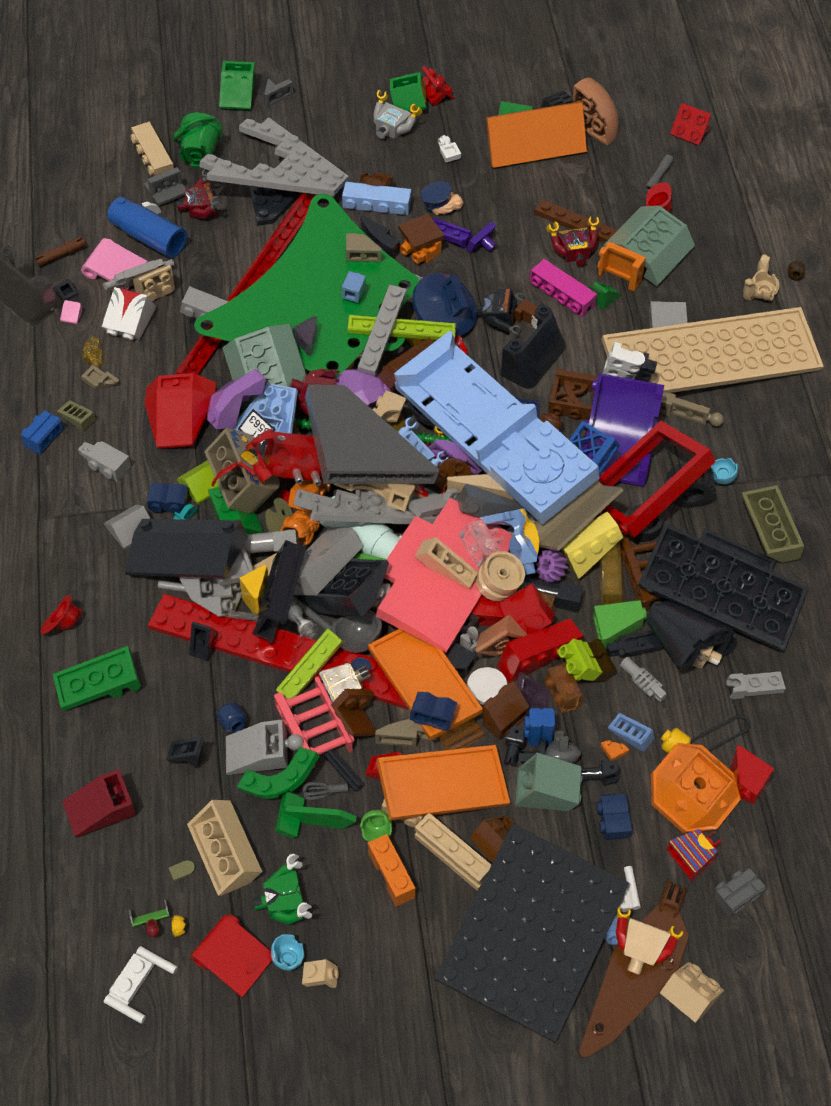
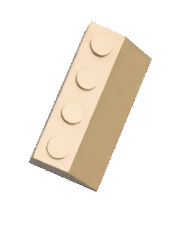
[187,800,262,896]

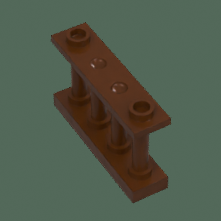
[619,530,663,611]

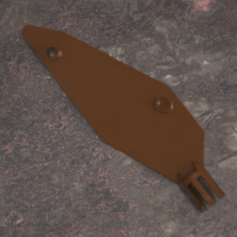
[579,880,689,1058]

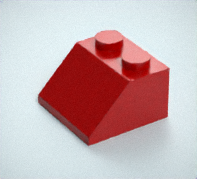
[500,583,555,635]

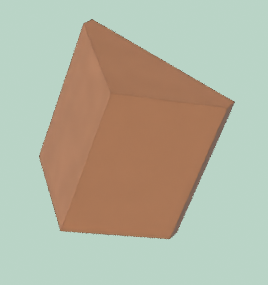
[475,615,527,657]

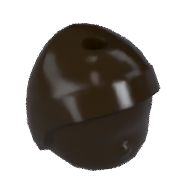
[788,261,805,280]

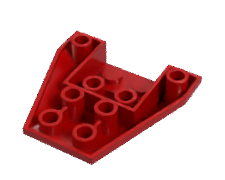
[145,373,217,449]

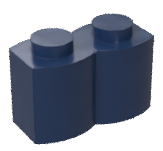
[147,482,189,514]
[410,692,457,731]
[596,793,632,840]

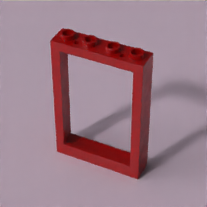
[598,421,716,537]

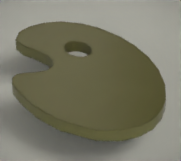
[265,498,293,532]

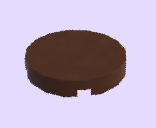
[360,173,393,186]

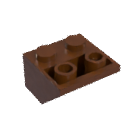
[482,681,529,741]
[470,815,515,863]

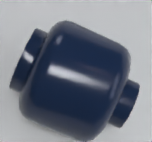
[217,703,247,733]

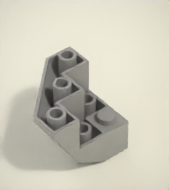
[180,554,252,616]

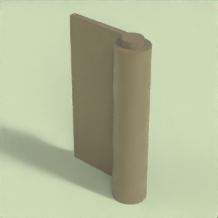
[534,480,624,551]

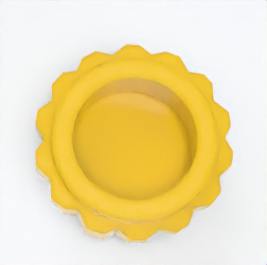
[172,915,185,937]

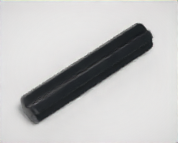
[322,743,364,792]

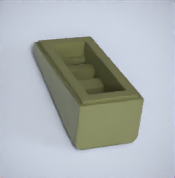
[57,400,96,431]

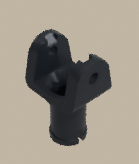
[503,726,524,767]
[581,760,620,786]

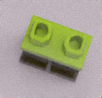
[557,639,616,682]

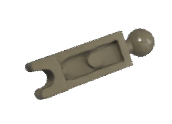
[659,392,724,427]

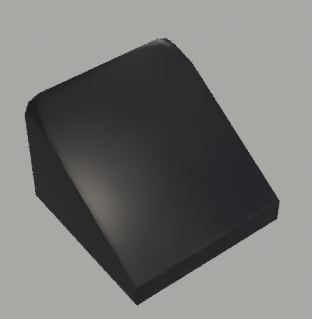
[53,279,78,302]

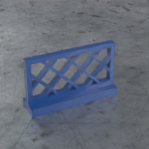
[569,421,621,476]

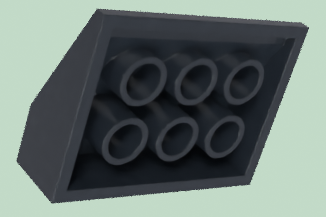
[302,559,389,617]

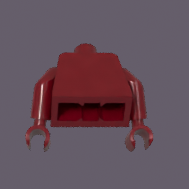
[289,368,340,416]

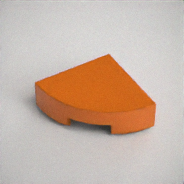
[600,740,629,761]

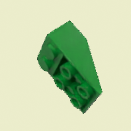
[219,61,256,110]

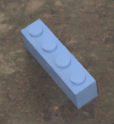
[342,182,411,215]

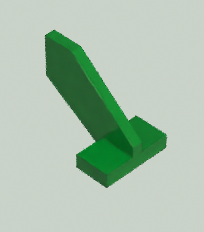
[275,791,357,839]

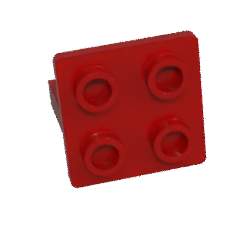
[422,66,455,106]
[670,103,711,145]

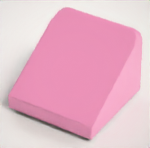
[60,300,83,324]

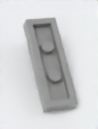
[407,488,459,518]

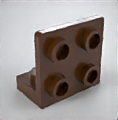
[331,689,376,736]

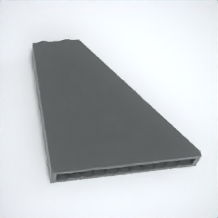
[305,384,439,484]

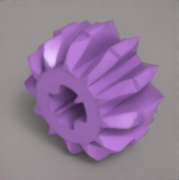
[535,549,568,582]

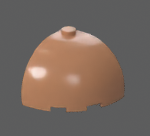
[573,78,619,145]

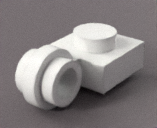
[438,135,461,162]

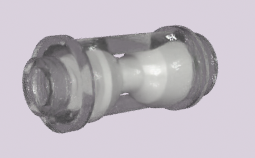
[287,600,318,639]

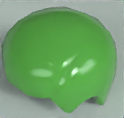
[360,810,392,842]

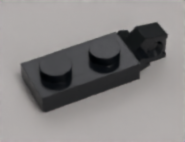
[606,630,663,657]

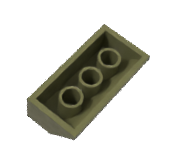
[741,485,804,563]

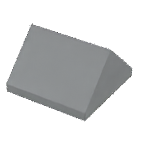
[104,505,150,550]

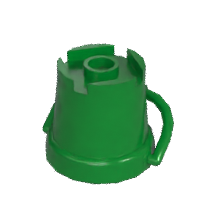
[173,112,223,168]

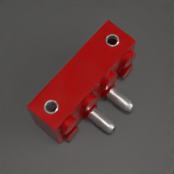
[264,432,323,486]

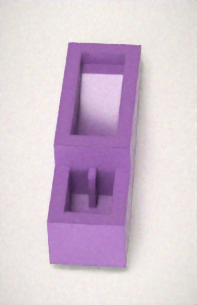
[428,439,483,475]

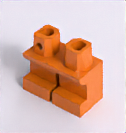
[400,239,442,264]

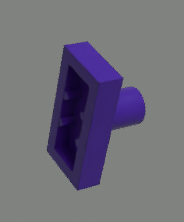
[466,221,496,253]

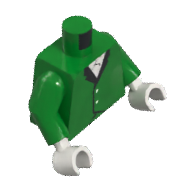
[252,854,312,925]

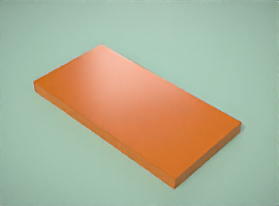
[486,102,587,168]
[368,629,483,740]
[377,745,510,820]

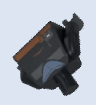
[475,288,524,339]

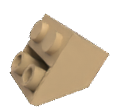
[133,265,175,301]
[660,962,724,1023]

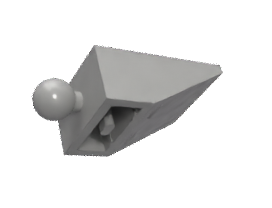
[226,720,304,775]

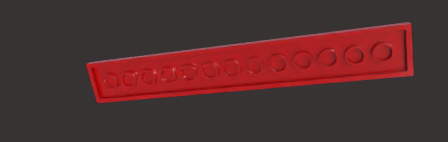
[148,594,408,710]

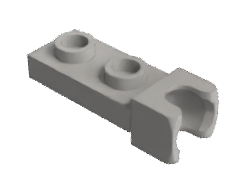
[726,672,786,699]

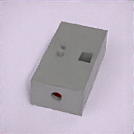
[294,528,363,595]

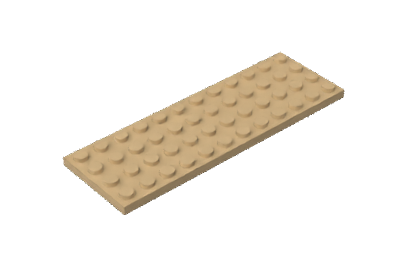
[601,307,824,393]

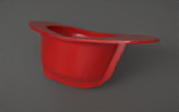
[646,183,672,212]
[41,595,82,634]

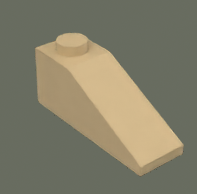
[415,537,478,589]

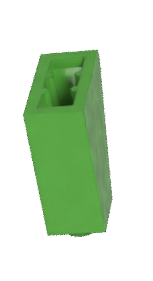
[593,600,647,648]

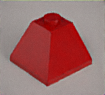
[730,745,774,805]

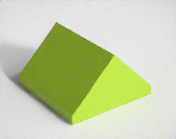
[177,460,219,505]

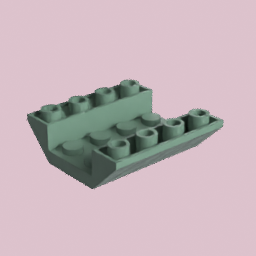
[603,206,695,286]
[223,324,306,412]

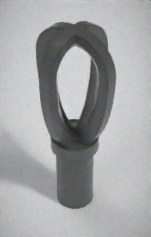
[303,782,348,800]

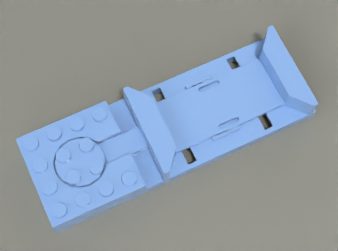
[394,330,599,525]

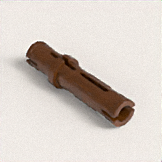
[35,236,86,267]

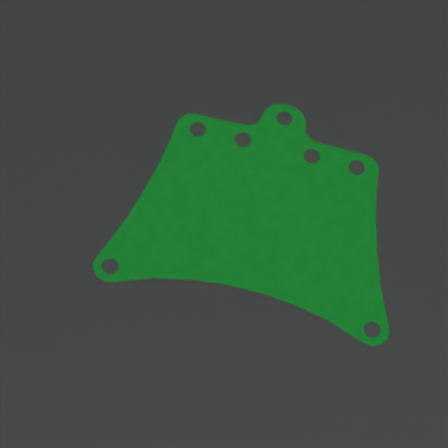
[194,194,419,378]

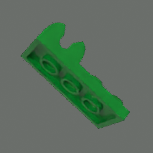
[53,646,140,711]

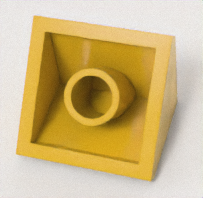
[239,565,268,617]

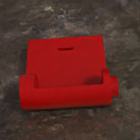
[190,914,272,998]

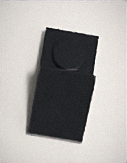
[189,622,218,661]
[166,737,204,768]

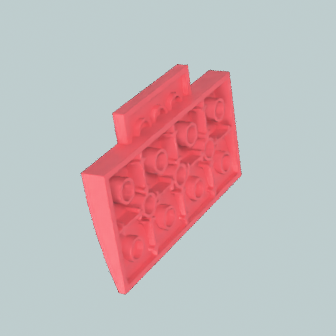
[376,498,513,653]

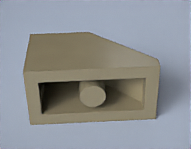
[346,233,381,262]

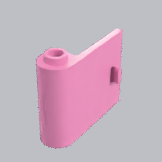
[81,238,147,290]

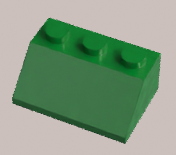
[208,487,264,534]

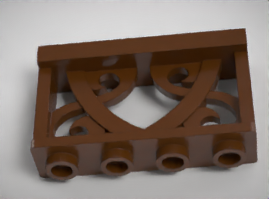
[548,369,598,420]

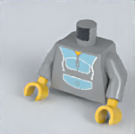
[374,90,422,139]

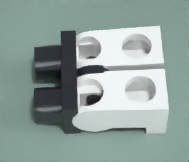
[603,342,657,382]

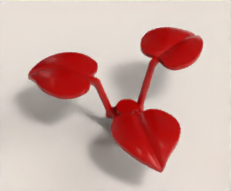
[212,428,274,487]

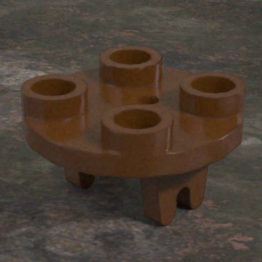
[436,457,472,492]

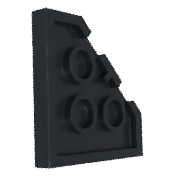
[249,186,301,226]

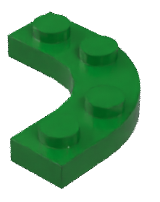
[237,746,319,799]

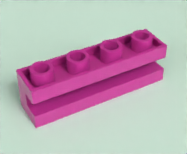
[530,259,597,317]

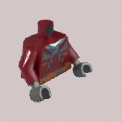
[176,169,222,219]

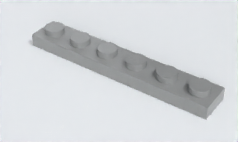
[358,284,406,376]

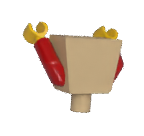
[616,907,683,975]

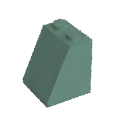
[515,753,582,811]

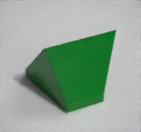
[588,281,621,310]

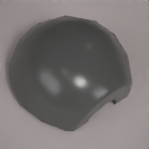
[331,610,382,653]

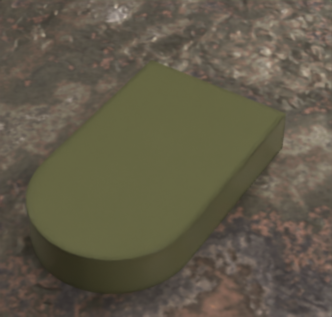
[169,860,195,882]

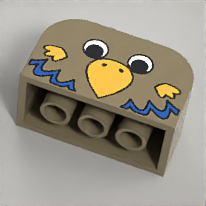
[204,427,280,513]

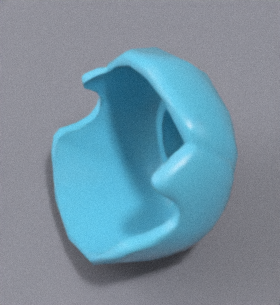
[711,458,738,485]
[271,934,304,971]

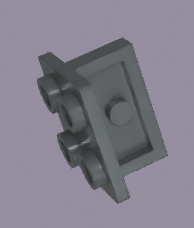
[144,167,186,206]

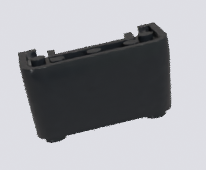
[501,303,565,389]

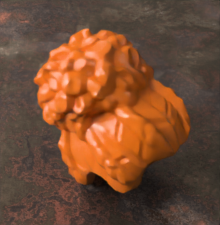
[280,510,319,546]

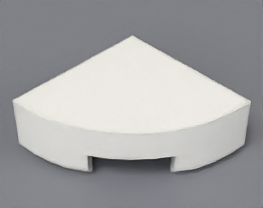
[142,202,161,214]

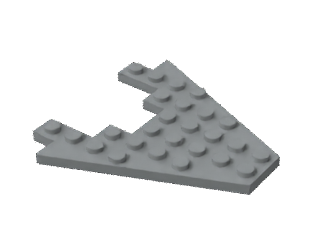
[293,487,439,524]

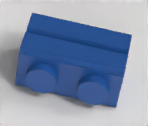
[21,410,63,454]
[523,708,555,746]

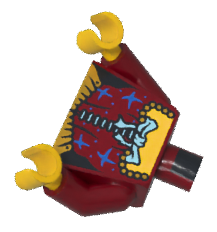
[547,217,599,266]

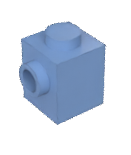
[342,271,366,303]

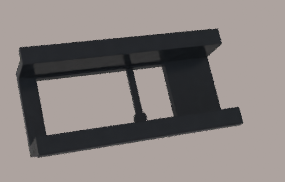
[252,540,307,644]

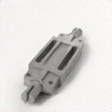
[103,259,174,290]

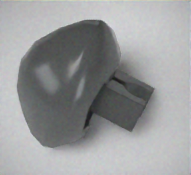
[545,730,581,764]

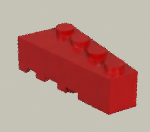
[497,619,583,684]

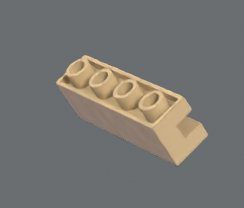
[130,122,174,176]
[415,813,491,891]

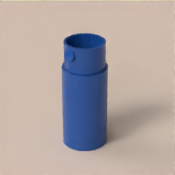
[107,197,187,258]

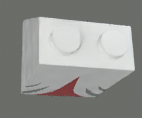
[102,287,156,341]

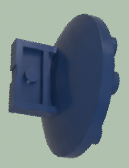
[412,273,477,337]

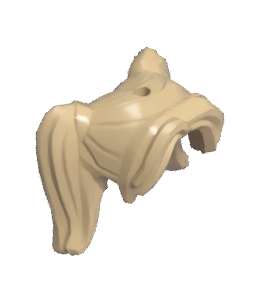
[743,254,780,301]

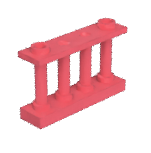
[274,677,354,768]

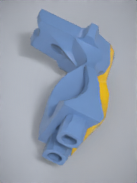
[479,508,539,575]

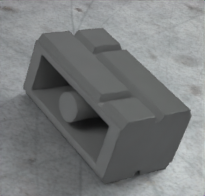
[713,868,766,917]

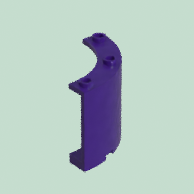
[583,373,665,486]

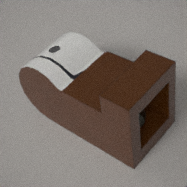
[514,299,538,329]

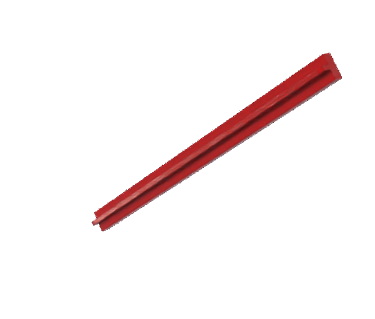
[175,192,319,375]

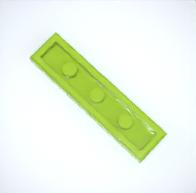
[276,629,344,699]

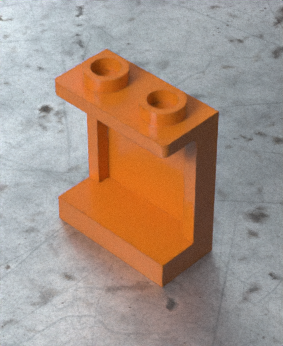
[597,242,646,292]

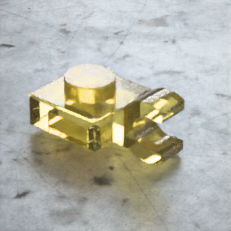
[82,335,102,367]

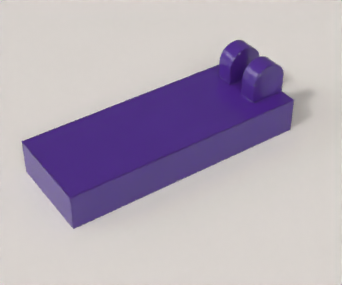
[432,218,472,248]

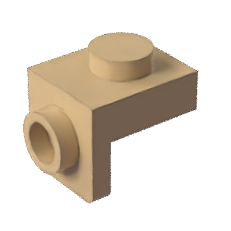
[302,959,339,988]

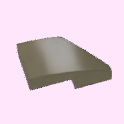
[81,365,119,389]

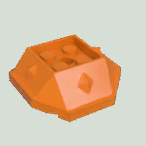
[651,743,741,834]

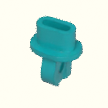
[173,504,198,519]

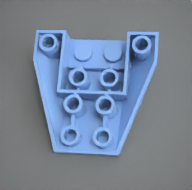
[231,383,298,450]

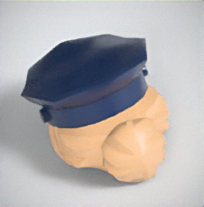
[420,181,463,215]

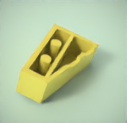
[561,512,623,579]

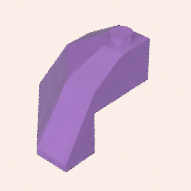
[207,369,266,429]
[334,369,394,408]

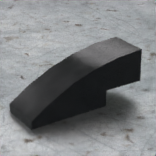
[361,215,400,259]

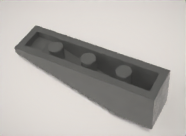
[457,483,531,517]

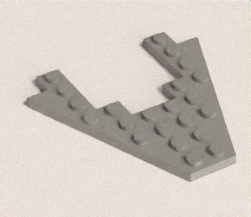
[200,118,349,197]

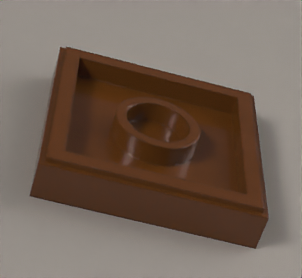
[398,213,444,251]

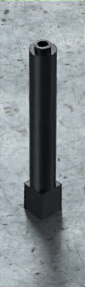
[515,577,584,613]

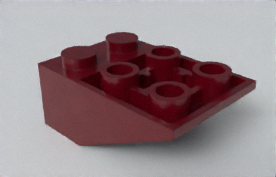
[62,769,136,838]

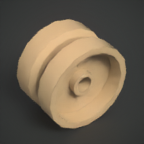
[475,551,525,602]

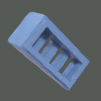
[608,713,655,752]

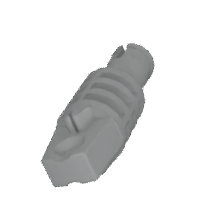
[620,657,667,703]

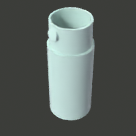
[319,496,402,559]

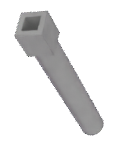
[244,529,299,554]

